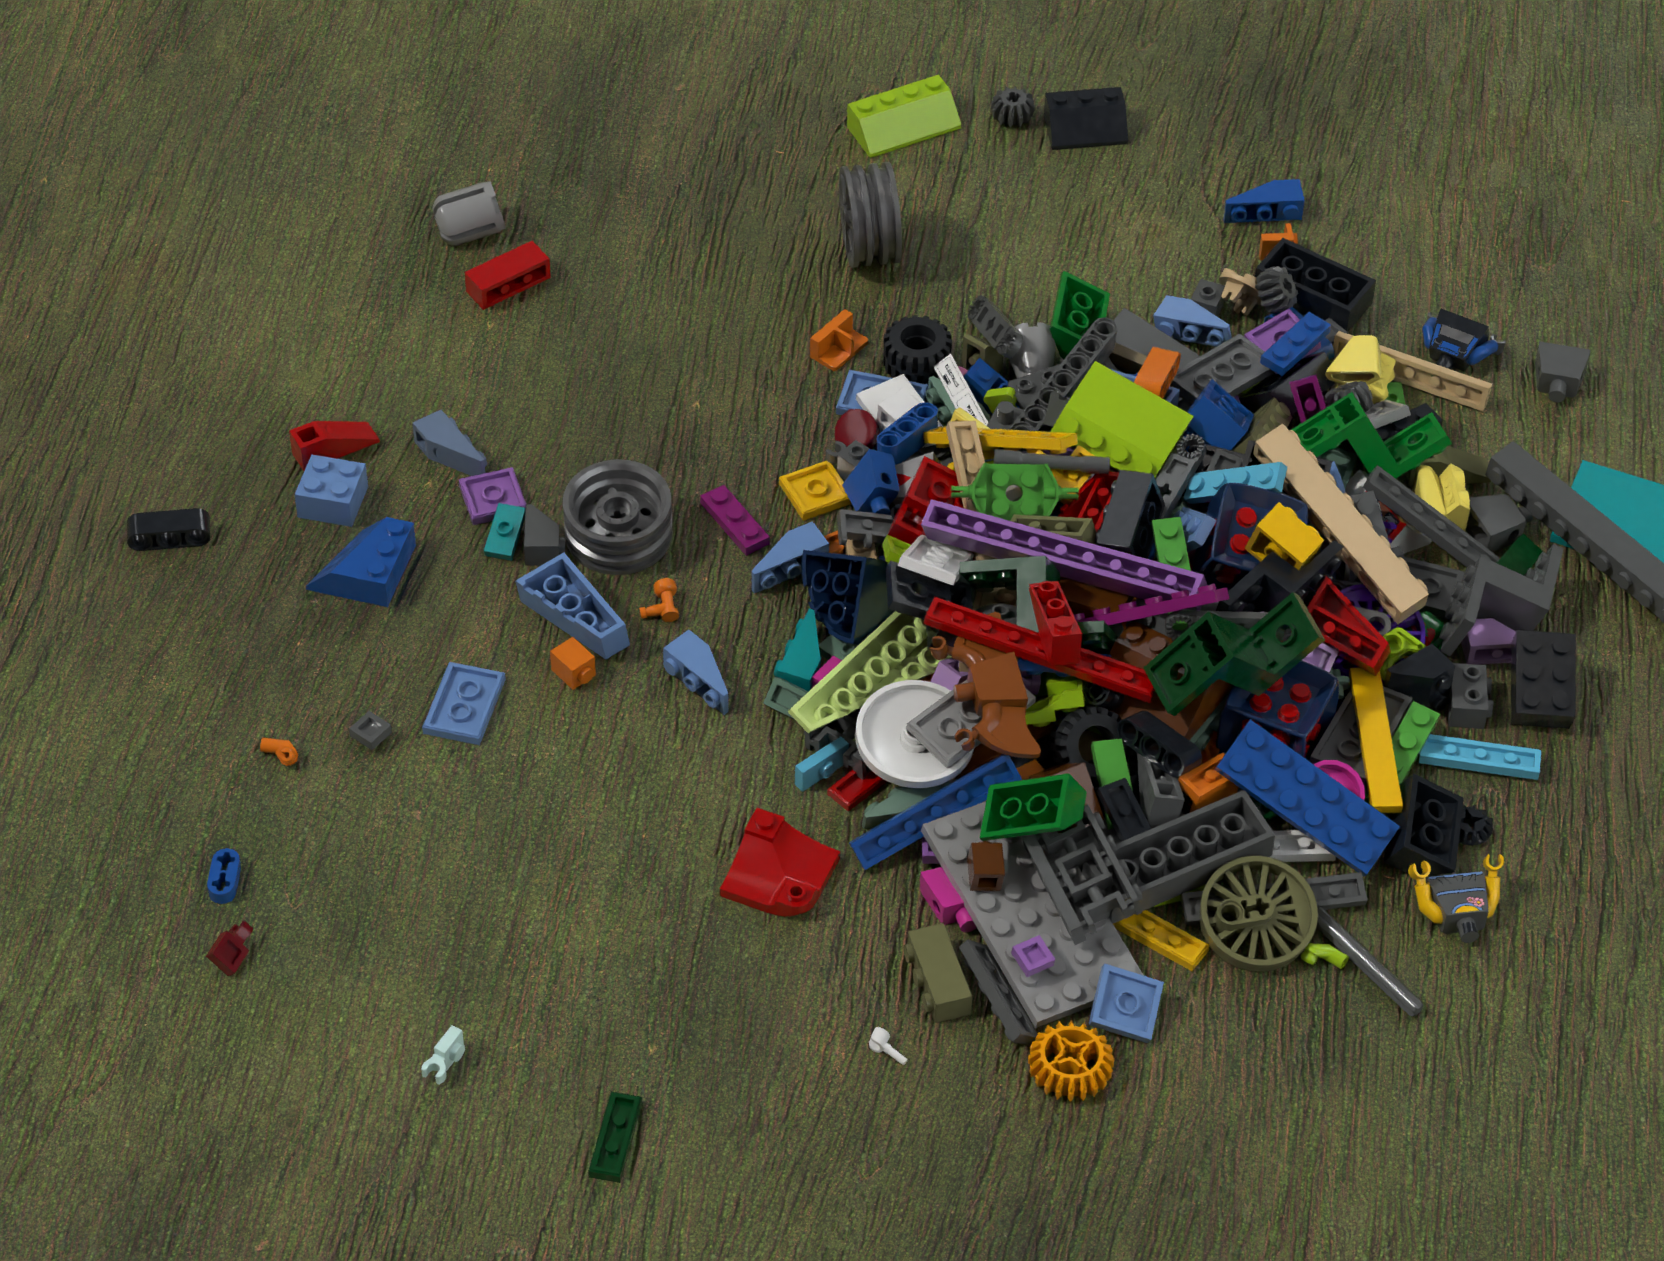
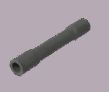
[994,449,1110,474]

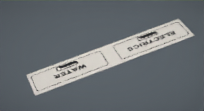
[933,354,988,426]

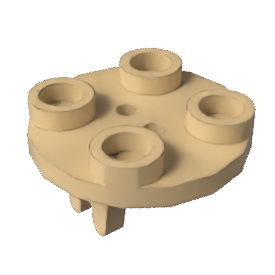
[1219,268,1261,316]

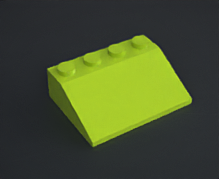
[1051,361,1194,480]

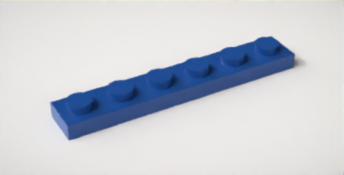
[849,754,1022,870]

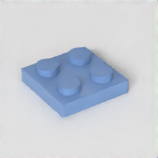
[1088,964,1164,1043]

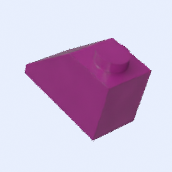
[1289,374,1327,423]

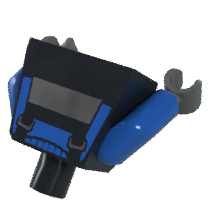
[1422,308,1506,371]

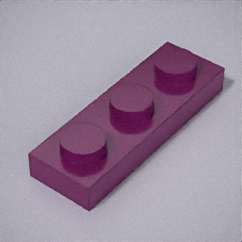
[700,485,770,555]

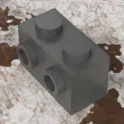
[1448,663,1493,729]

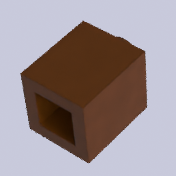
[967,841,1005,891]

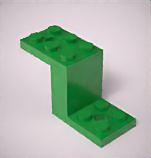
[1291,392,1452,479]

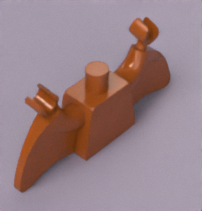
[930,612,1041,758]

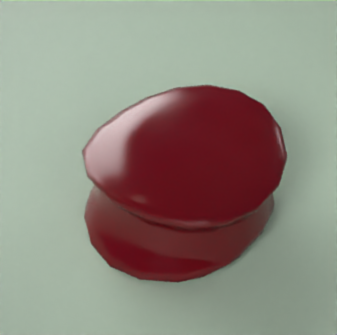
[835,409,880,449]

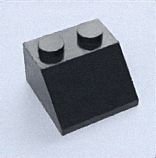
[1384,644,1455,711]

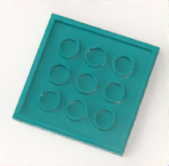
[1550,460,1664,563]

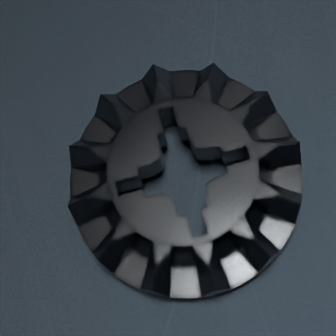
[1459,804,1493,845]

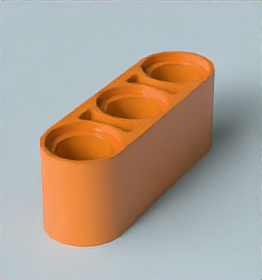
[1134,346,1181,399]

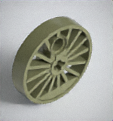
[1199,856,1318,972]

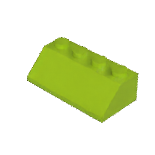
[847,74,961,158]

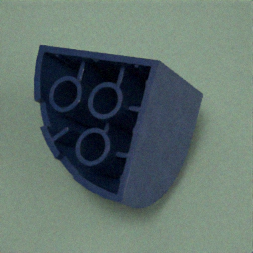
[802,550,895,645]

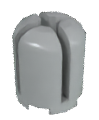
[432,181,506,246]

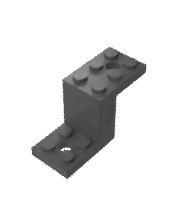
[1439,544,1564,656]

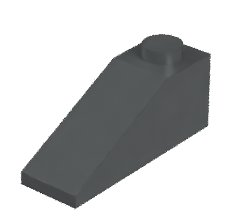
[1137,753,1185,828]

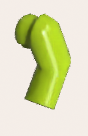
[1301,943,1349,969]

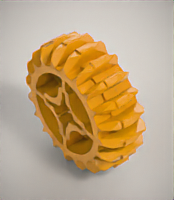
[1028,1020,1114,1102]

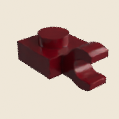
[206,920,253,976]

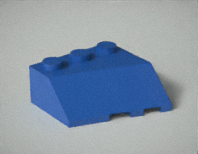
[306,517,416,607]

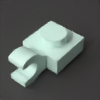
[421,1025,465,1085]

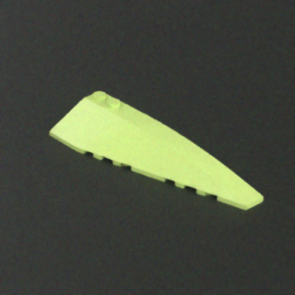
[788,589,977,733]

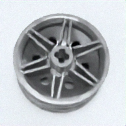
[839,162,902,268]
[563,459,673,575]

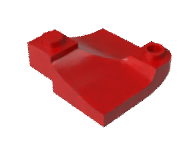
[888,456,975,561]
[720,807,840,917]

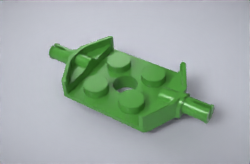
[951,463,1079,521]

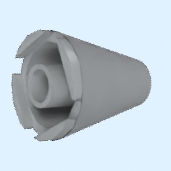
[1009,322,1056,378]

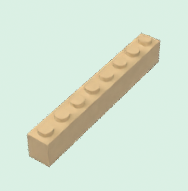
[1253,423,1429,624]

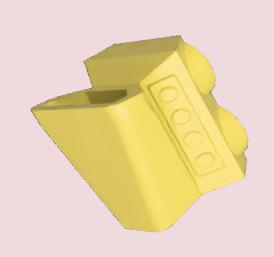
[1325,335,1396,404]
[1412,463,1470,531]

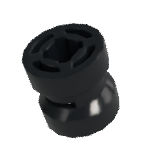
[1084,682,1124,710]

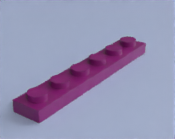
[1074,584,1229,625]

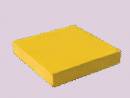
[779,461,852,521]

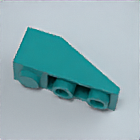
[774,609,821,691]

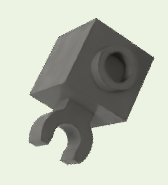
[826,440,869,482]

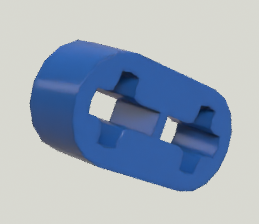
[207,848,241,904]

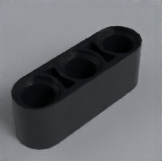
[127,508,210,551]
[1117,711,1202,777]

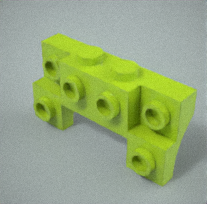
[1025,672,1088,727]

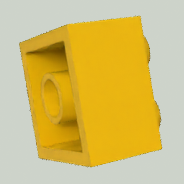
[1245,502,1324,571]

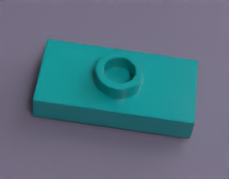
[484,503,526,561]

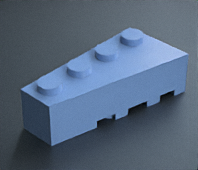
[515,552,630,659]

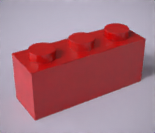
[464,241,551,310]

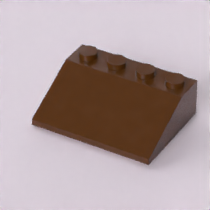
[1087,620,1233,740]

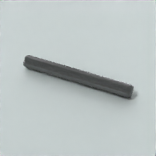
[1316,907,1423,1017]

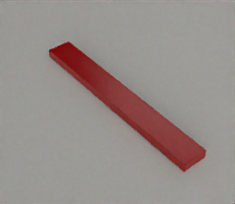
[924,597,1155,703]

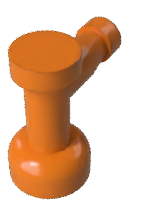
[639,578,679,622]

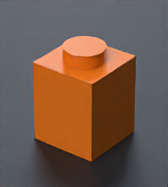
[550,637,596,690]

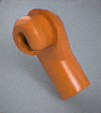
[260,737,298,766]

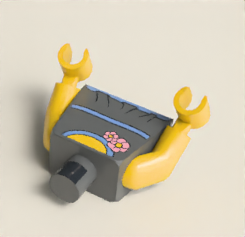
[1408,854,1504,943]

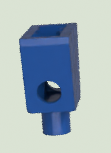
[842,449,900,515]

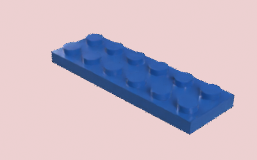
[1214,719,1400,877]

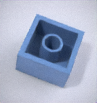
[295,454,368,527]

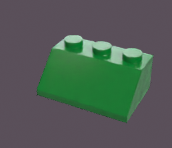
[1050,270,1110,359]
[980,774,1087,841]

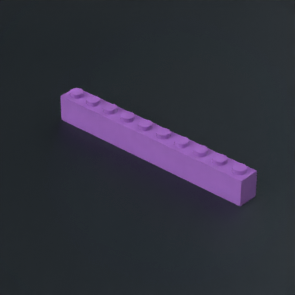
[921,499,1207,611]

